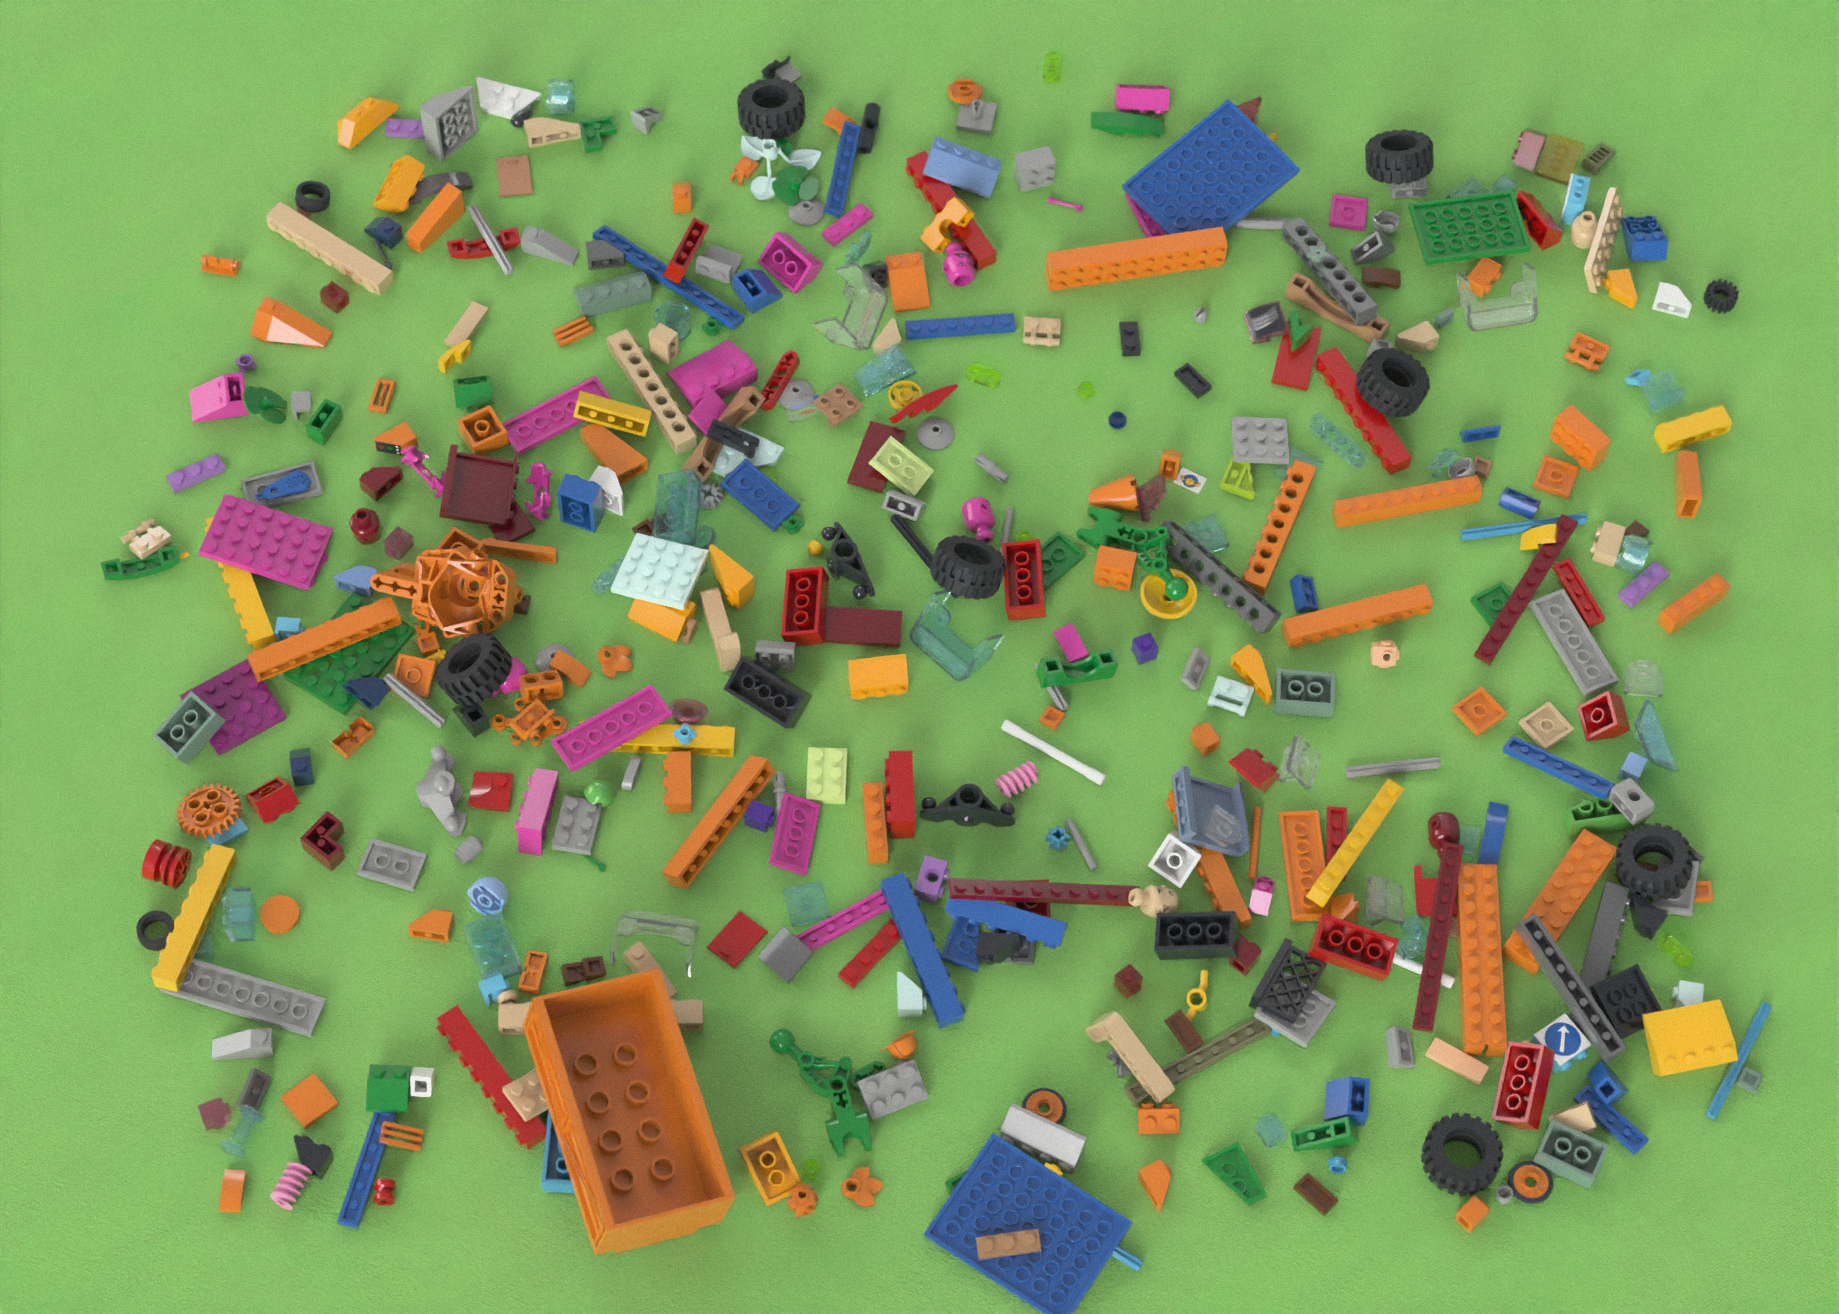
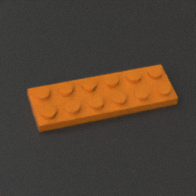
[1278,810,1331,922]

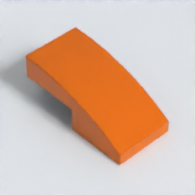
[823,107,858,136]
[549,649,592,688]
[219,1169,247,1213]

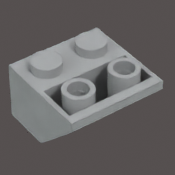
[755,640,796,673]

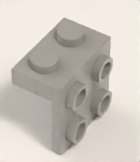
[696,245,742,284]

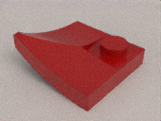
[468,771,514,812]

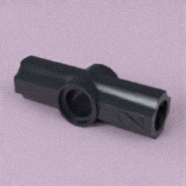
[856,102,881,155]

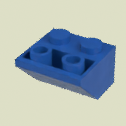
[732,268,783,314]
[1324,1076,1370,1126]

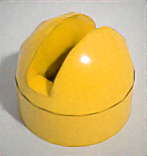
[807,540,824,556]

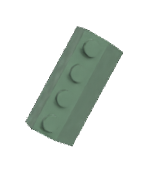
[572,270,652,318]

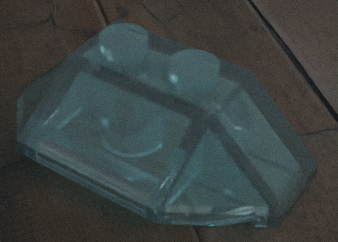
[1634,699,1680,773]

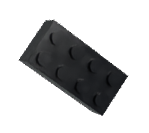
[724,656,812,729]
[1154,911,1240,960]

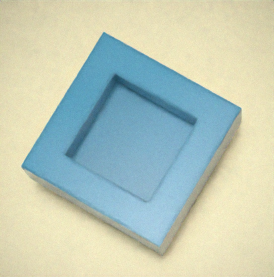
[1625,369,1651,386]

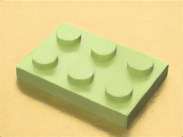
[869,436,934,498]
[806,747,847,804]

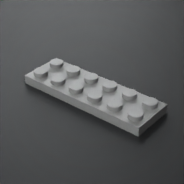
[1529,589,1619,697]

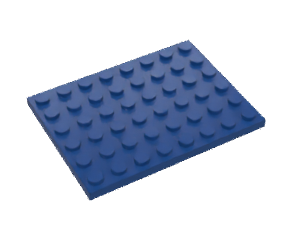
[1122,99,1300,235]
[924,1133,1133,1314]

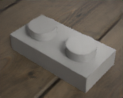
[1181,647,1210,690]

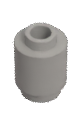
[453,836,483,865]

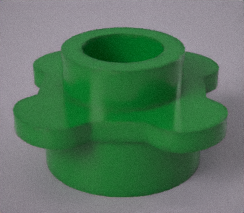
[701,317,723,336]
[782,514,804,534]

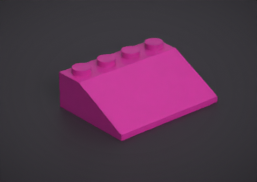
[666,340,758,409]

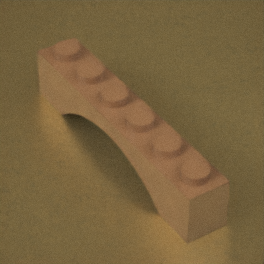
[1285,272,1390,343]
[680,386,765,482]

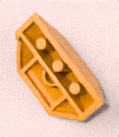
[337,97,400,150]

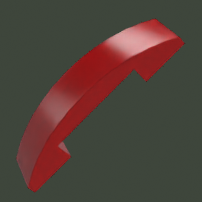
[446,227,521,259]

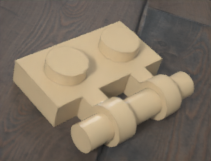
[1023,316,1061,347]
[121,518,172,560]

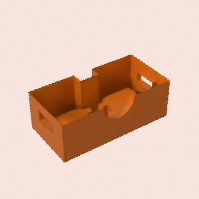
[332,716,375,759]
[518,950,549,996]

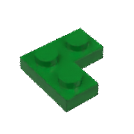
[579,116,617,153]

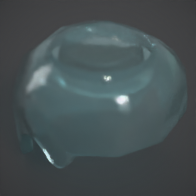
[690,525,718,553]

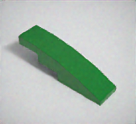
[1091,112,1163,138]

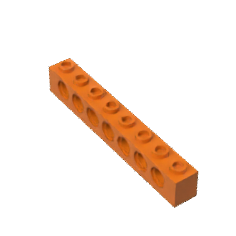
[1242,460,1316,596]

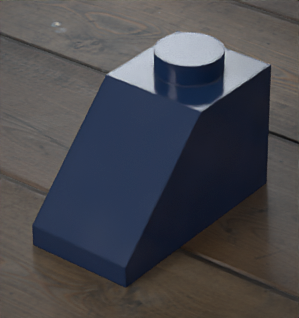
[364,216,403,249]
[341,677,390,710]
[290,748,314,787]

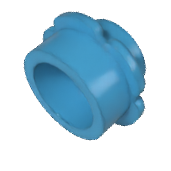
[1328,1155,1348,1174]

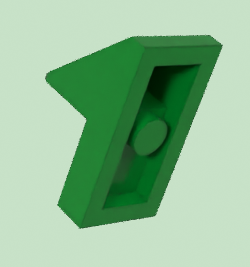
[1288,310,1313,351]

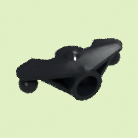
[821,521,875,600]
[919,783,1016,827]

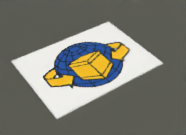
[1173,467,1207,494]

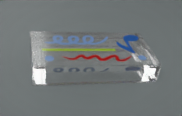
[784,393,821,423]

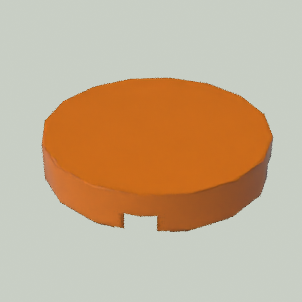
[947,79,983,104]
[259,895,300,934]

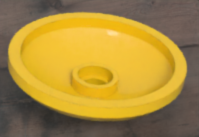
[1140,569,1197,619]

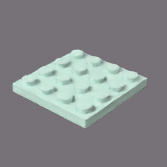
[611,533,709,610]

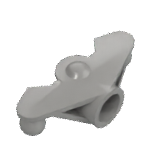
[417,745,467,837]

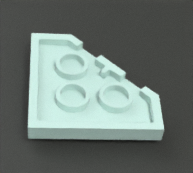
[712,427,784,478]

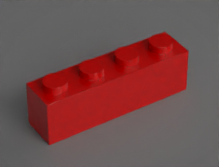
[663,218,710,284]

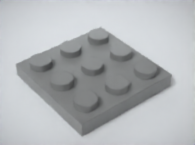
[1231,416,1289,464]
[1254,972,1336,1048]

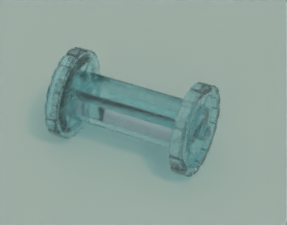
[220,1105,265,1157]

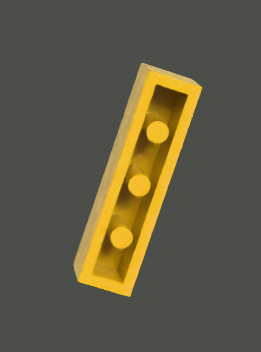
[573,391,652,437]
[1653,405,1733,453]

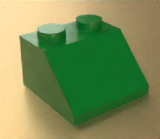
[453,375,493,410]
[366,1064,412,1113]

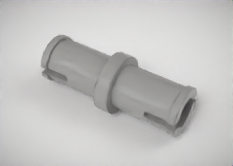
[974,452,1010,484]

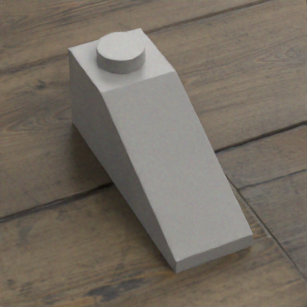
[521,226,579,266]
[212,1028,275,1060]

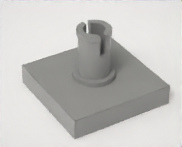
[956,99,997,135]

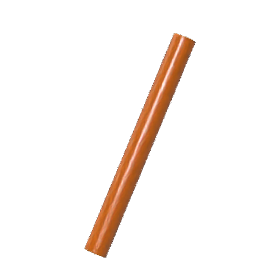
[1248,807,1262,880]

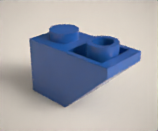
[1588,1060,1629,1104]

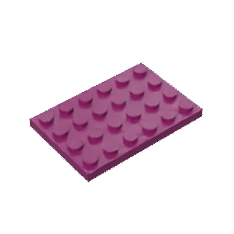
[199,493,333,591]

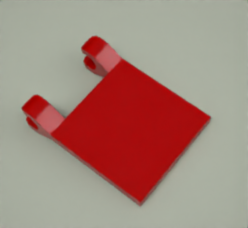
[1414,865,1457,917]

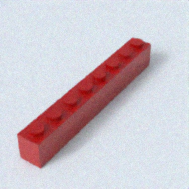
[905,151,997,271]
[1315,347,1412,475]
[436,1005,547,1150]

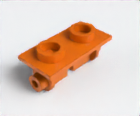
[201,254,241,277]

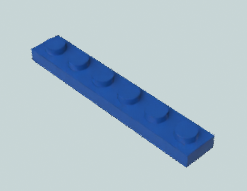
[824,121,861,218]
[905,313,1016,340]
[1503,736,1615,800]
[337,1112,397,1229]

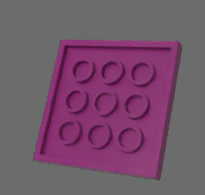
[180,659,287,756]

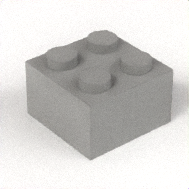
[1014,146,1056,192]

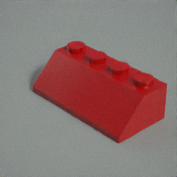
[1307,913,1399,982]
[1491,1041,1555,1131]

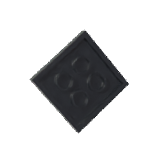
[1589,964,1662,1040]

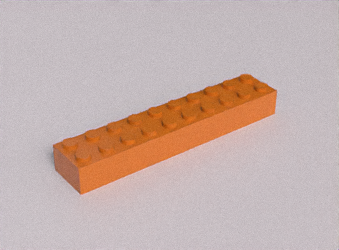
[1045,227,1228,291]
[1456,863,1507,1057]

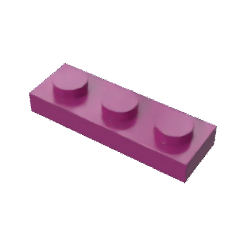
[822,203,873,247]

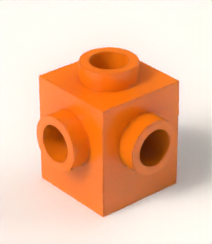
[786,1183,818,1217]

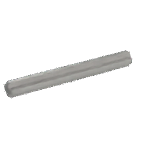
[469,205,514,275]
[1345,757,1441,778]

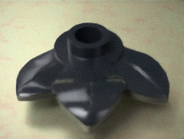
[761,55,790,79]

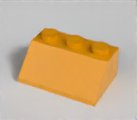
[372,154,425,214]
[627,598,696,644]
[848,654,908,700]

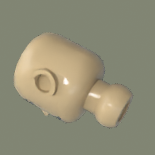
[1570,211,1599,249]
[1128,885,1179,918]

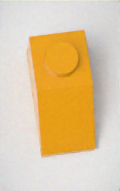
[1603,269,1638,309]

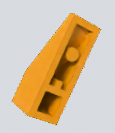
[1230,644,1272,705]

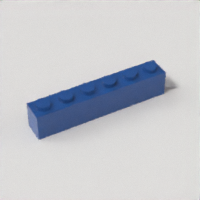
[945,895,1068,949]

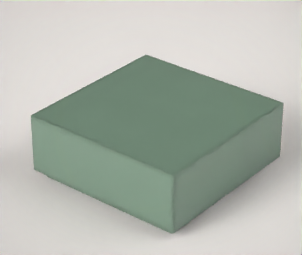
[1434,307,1455,329]
[1735,1066,1763,1094]

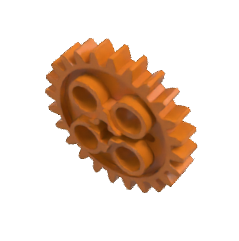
[176,783,241,839]

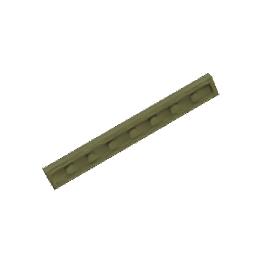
[1123,1017,1272,1107]

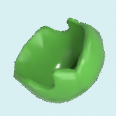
[584,778,615,807]

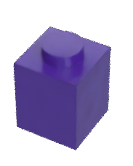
[1131,632,1158,665]
[744,800,776,833]

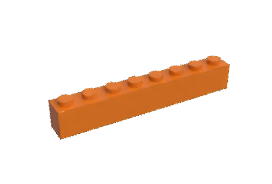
[1332,475,1483,528]
[1281,583,1433,648]
[247,596,402,683]
[661,755,776,890]
[1166,790,1252,930]

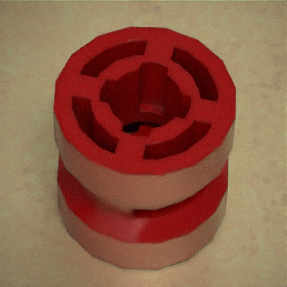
[374,1178,396,1206]

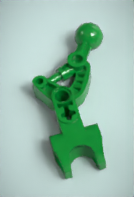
[1076,507,1188,601]
[769,1029,872,1158]

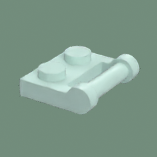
[1207,675,1255,717]

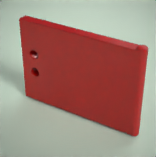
[707,911,768,969]

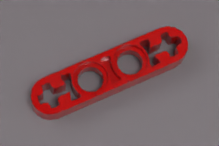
[760,351,800,411]

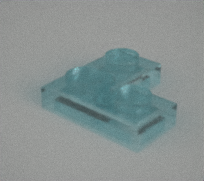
[1396,914,1428,960]

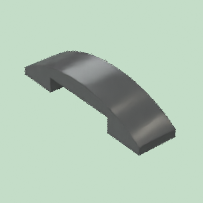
[408,172,473,206]

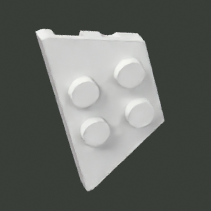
[476,77,541,119]

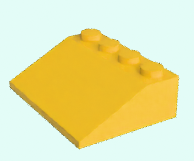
[1642,999,1738,1076]

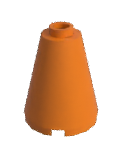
[1088,474,1140,511]

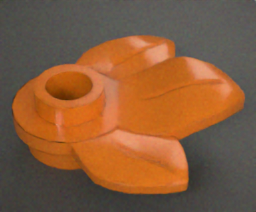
[597,645,632,679]
[842,1167,883,1207]

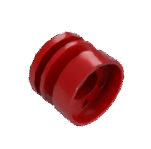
[142,839,192,889]

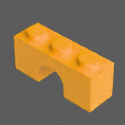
[920,197,975,254]

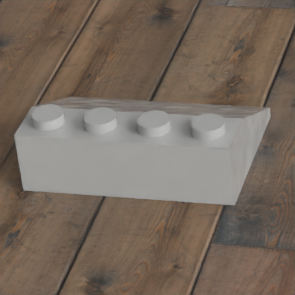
[420,85,479,163]

